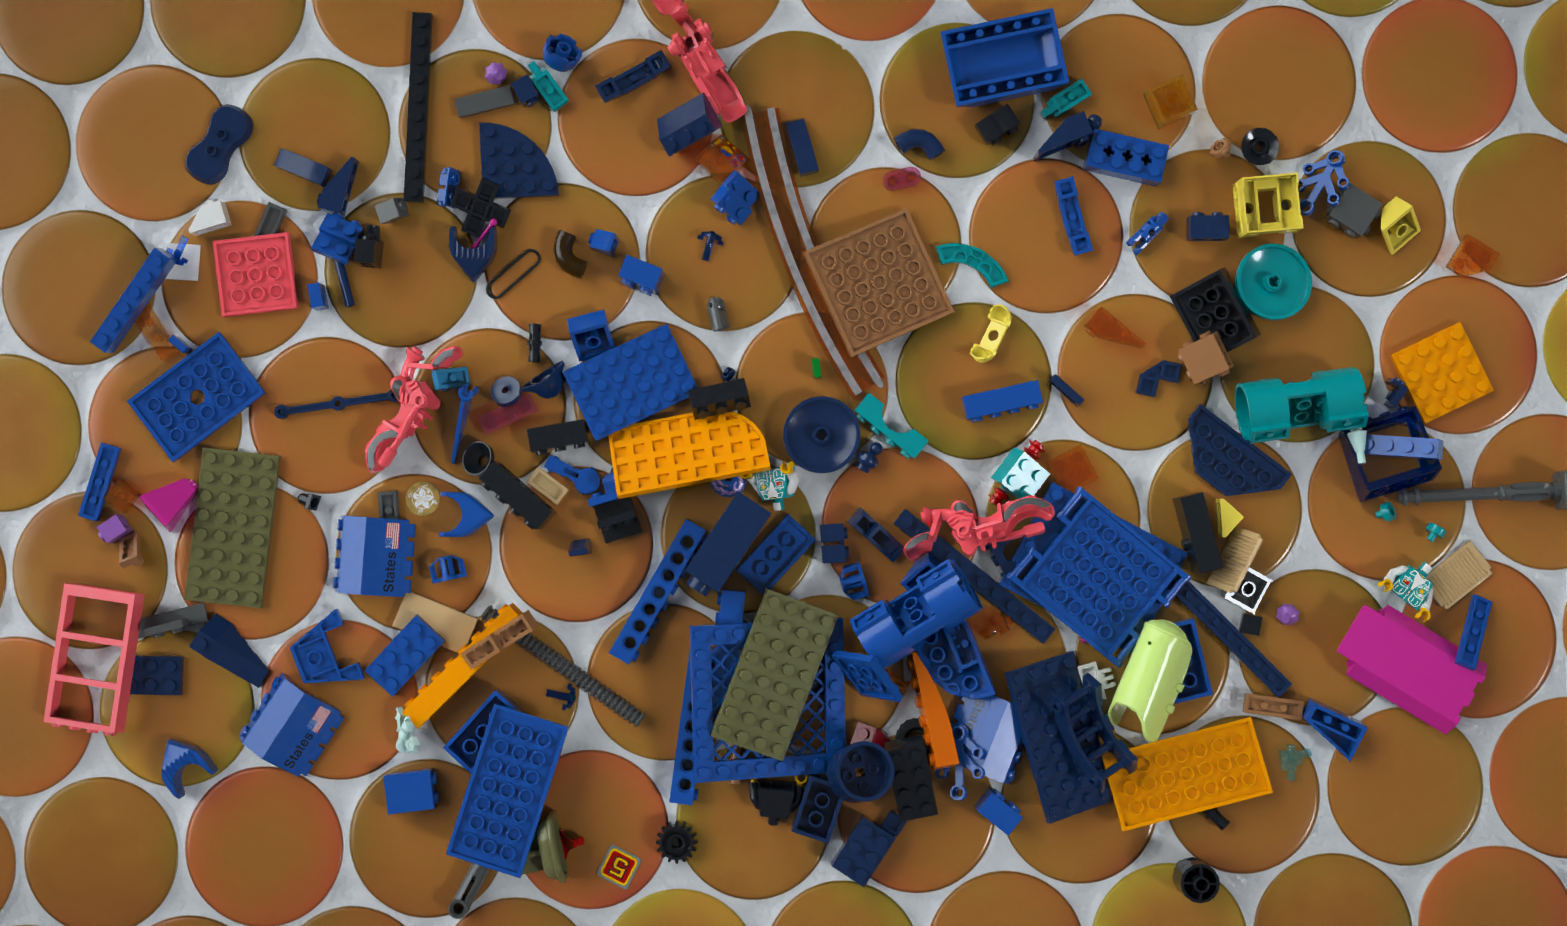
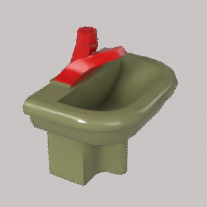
[522,810,584,883]

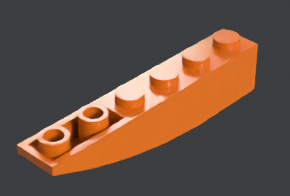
[907,652,959,770]

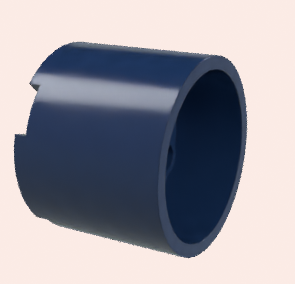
[827,741,894,803]

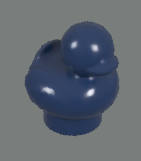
[856,442,883,473]

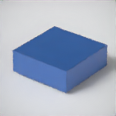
[168,335,193,354]

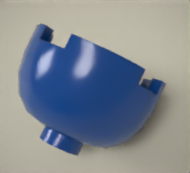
[543,33,582,72]

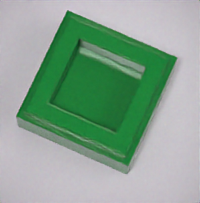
[811,358,822,379]

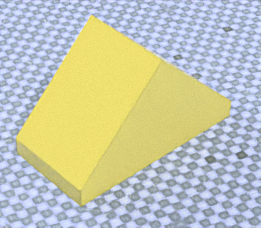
[1216,499,1244,537]

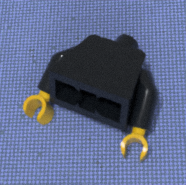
[749,775,807,826]

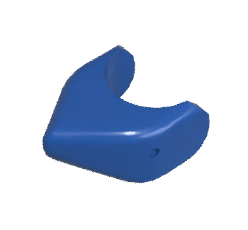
[439,492,494,537]
[161,739,218,799]

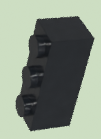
[688,378,751,420]
[527,419,590,455]

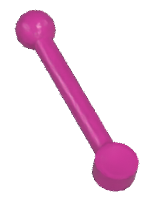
[471,219,497,249]

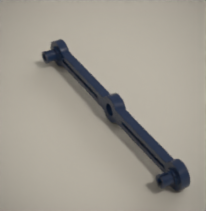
[274,389,399,419]

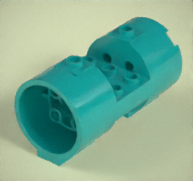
[1235,367,1369,444]

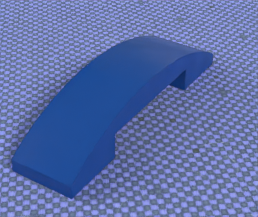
[1054,176,1093,256]

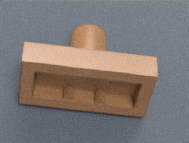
[119,532,144,568]

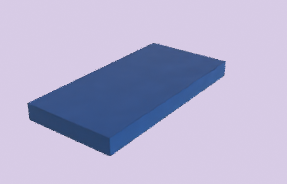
[736,514,816,596]

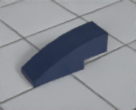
[785,118,819,177]
[274,148,332,187]
[847,507,904,562]

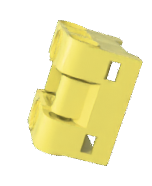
[1233,172,1304,238]

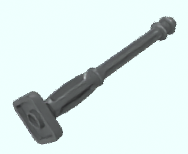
[1397,470,1567,510]

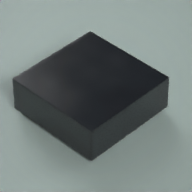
[1239,613,1263,636]

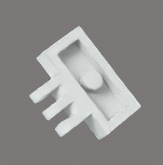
[1077,661,1116,700]

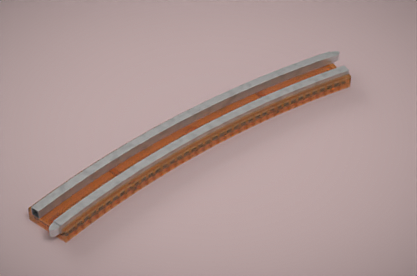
[741,105,884,398]

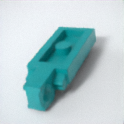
[528,61,569,112]
[1040,79,1092,119]

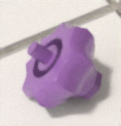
[485,62,507,85]
[1276,603,1300,626]

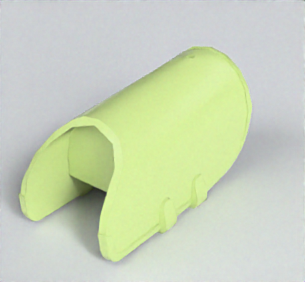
[1108,619,1192,742]

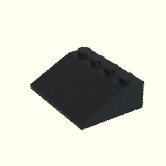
[1170,267,1261,352]

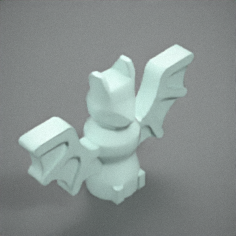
[395,707,420,753]

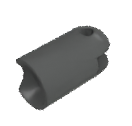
[707,297,730,332]

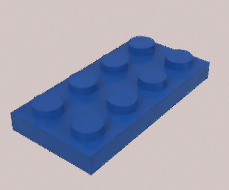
[365,614,445,697]

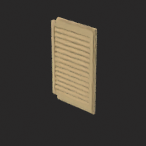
[1206,526,1263,594]
[1426,540,1492,610]

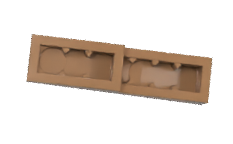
[461,610,539,670]

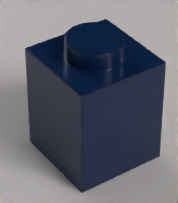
[511,74,541,107]

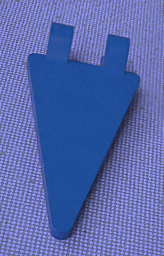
[451,383,479,464]

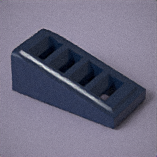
[568,538,592,557]

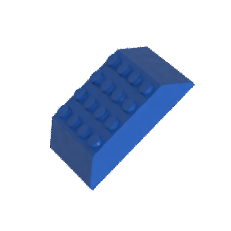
[940,8,1069,107]

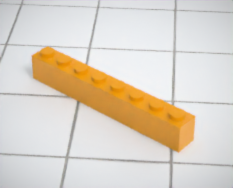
[402,603,523,728]

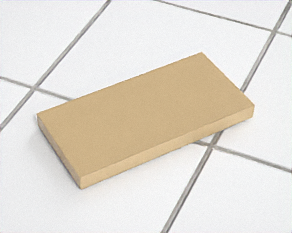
[392,591,479,652]

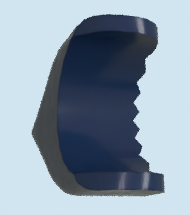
[449,226,498,283]

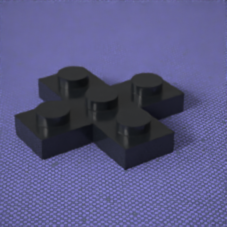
[450,177,511,238]

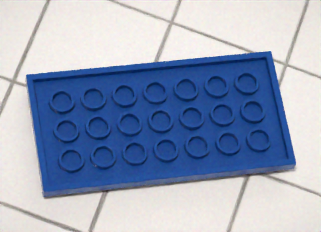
[446,703,569,878]

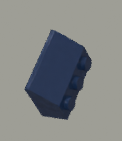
[657,92,723,157]

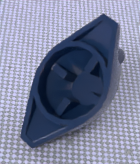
[521,360,567,399]

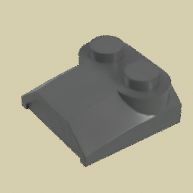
[1220,567,1272,614]

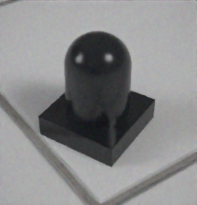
[297,493,321,511]

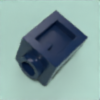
[1384,377,1409,409]

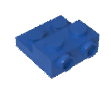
[710,170,761,226]
[311,213,364,265]

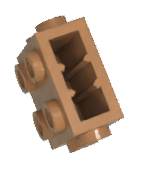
[1178,331,1233,385]

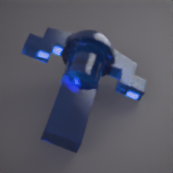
[697,231,724,261]
[166,235,188,266]
[546,684,576,711]

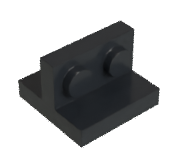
[594,497,643,544]

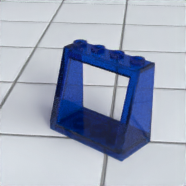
[1338,406,1442,502]

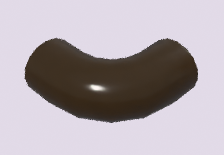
[553,230,587,279]

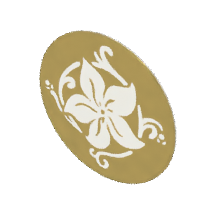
[405,482,440,516]

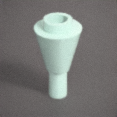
[1347,428,1367,464]

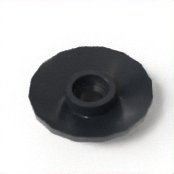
[1241,128,1279,166]

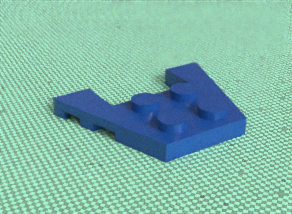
[289,609,365,683]

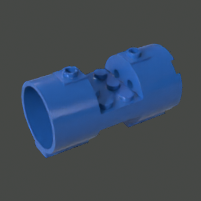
[850,559,983,669]

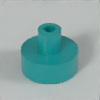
[1376,501,1396,522]
[1425,522,1447,542]

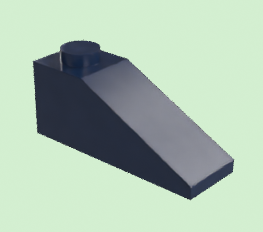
[317,157,359,216]

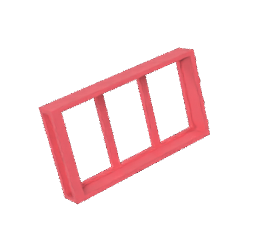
[44,583,145,736]

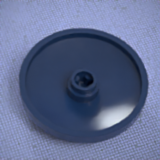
[783,396,860,473]

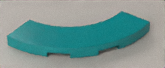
[935,243,1009,288]

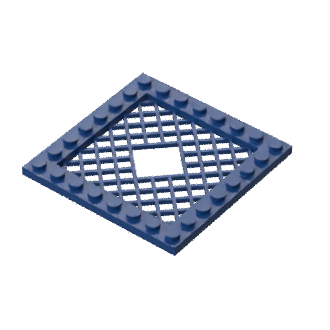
[689,617,846,783]

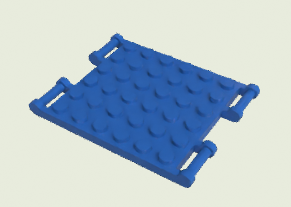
[1006,486,1191,668]

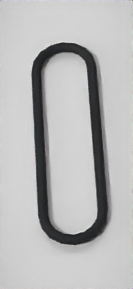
[486,249,541,299]

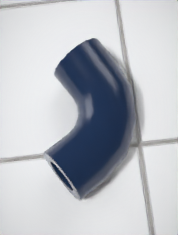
[894,129,946,160]

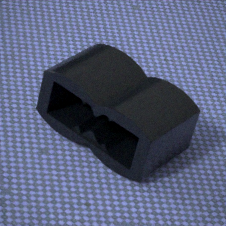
[974,104,1020,146]

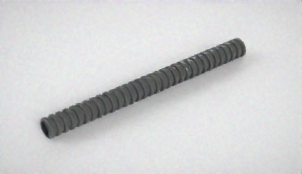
[481,605,645,727]

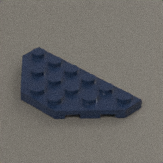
[1187,404,1292,496]

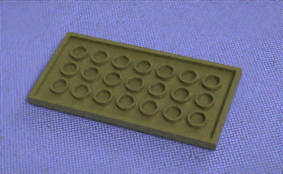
[184,447,281,608]
[710,588,839,761]

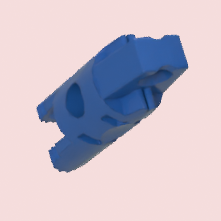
[1126,212,1169,255]

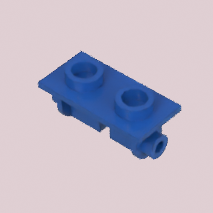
[437,167,460,209]

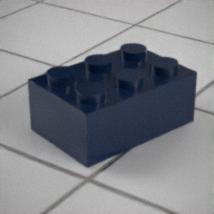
[791,774,843,844]
[831,814,896,887]

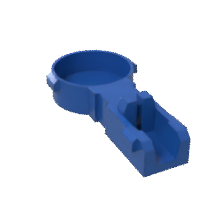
[544,455,600,495]

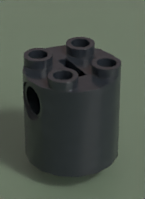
[1173,857,1220,903]

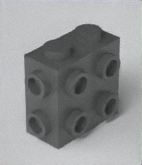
[1324,183,1382,239]

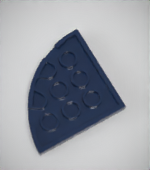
[479,123,559,199]

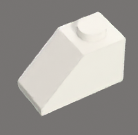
[188,199,232,236]

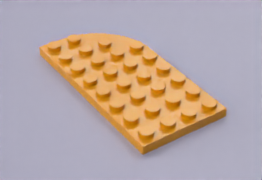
[608,411,771,499]

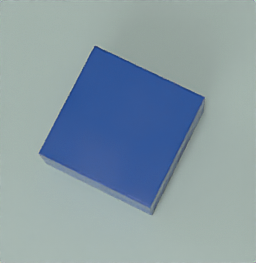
[307,282,329,311]

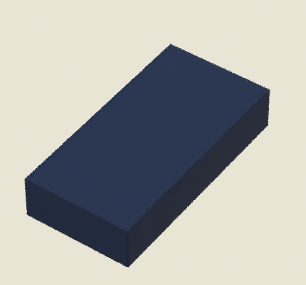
[1048,374,1084,407]

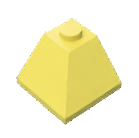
[1381,196,1421,255]

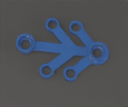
[1298,150,1350,216]
[935,724,985,801]

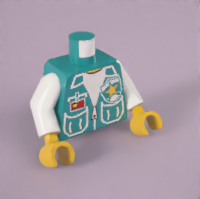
[740,461,799,511]
[1377,562,1433,622]

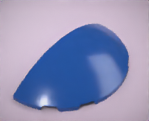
[916,619,996,698]

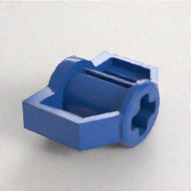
[429,555,467,584]
[839,562,869,600]

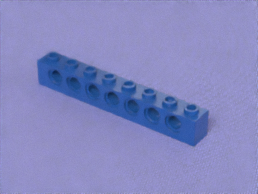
[609,519,708,664]
[669,651,715,805]

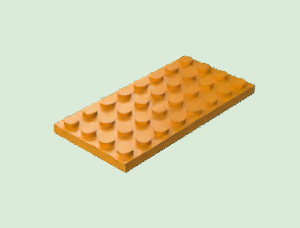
[1102,717,1273,831]

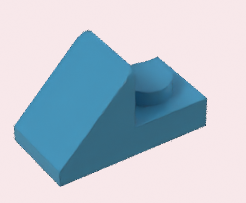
[431,367,471,391]

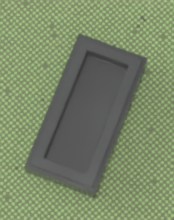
[254,202,288,236]

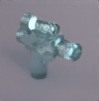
[1279,744,1312,781]

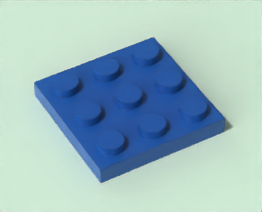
[832,650,903,703]

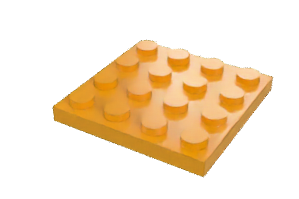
[1389,322,1494,424]

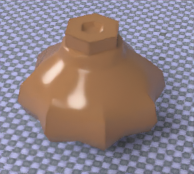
[1209,138,1232,159]

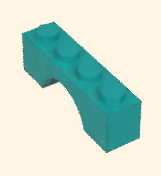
[854,393,929,460]

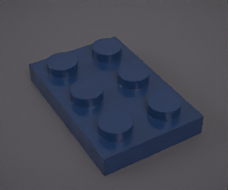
[130,655,184,695]

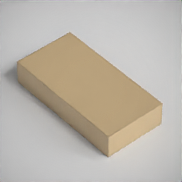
[527,467,569,505]

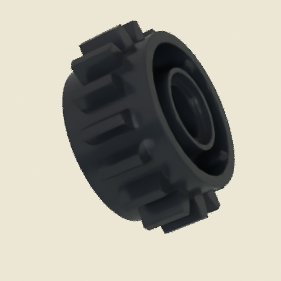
[656,820,698,864]

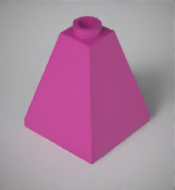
[139,478,198,532]

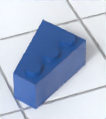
[1302,698,1368,762]

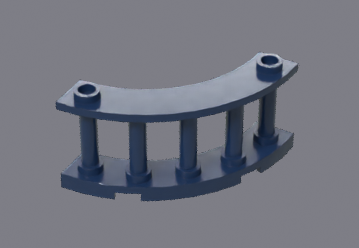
[1052,673,1138,793]

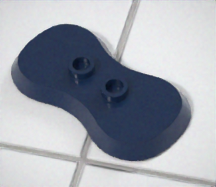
[185,104,253,185]

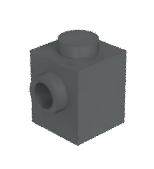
[375,198,409,224]

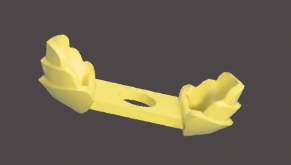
[970,304,1012,363]

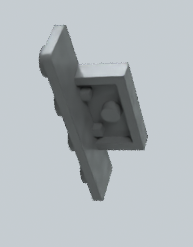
[138,603,209,639]

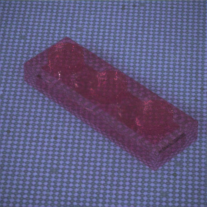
[478,393,539,435]

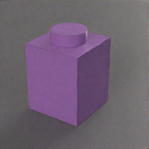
[97,514,133,543]

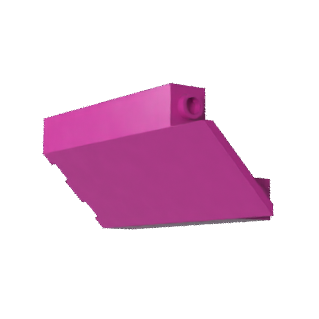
[1337,604,1487,735]

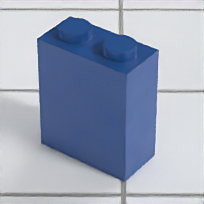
[383,768,440,815]

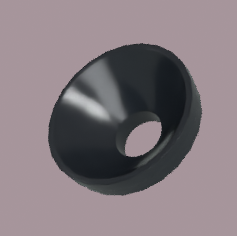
[462,441,495,476]

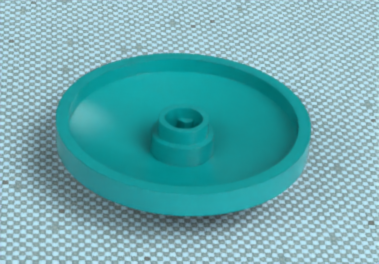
[1235,243,1312,321]

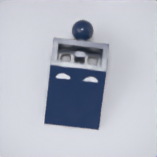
[1033,111,1102,162]

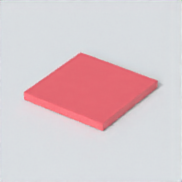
[213,232,299,317]

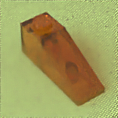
[1084,306,1146,348]

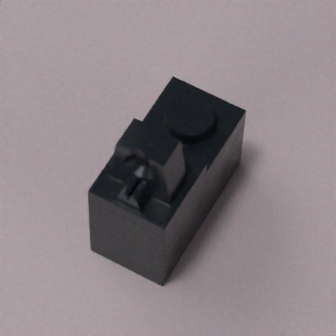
[353,225,384,269]

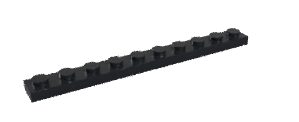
[404,12,433,203]

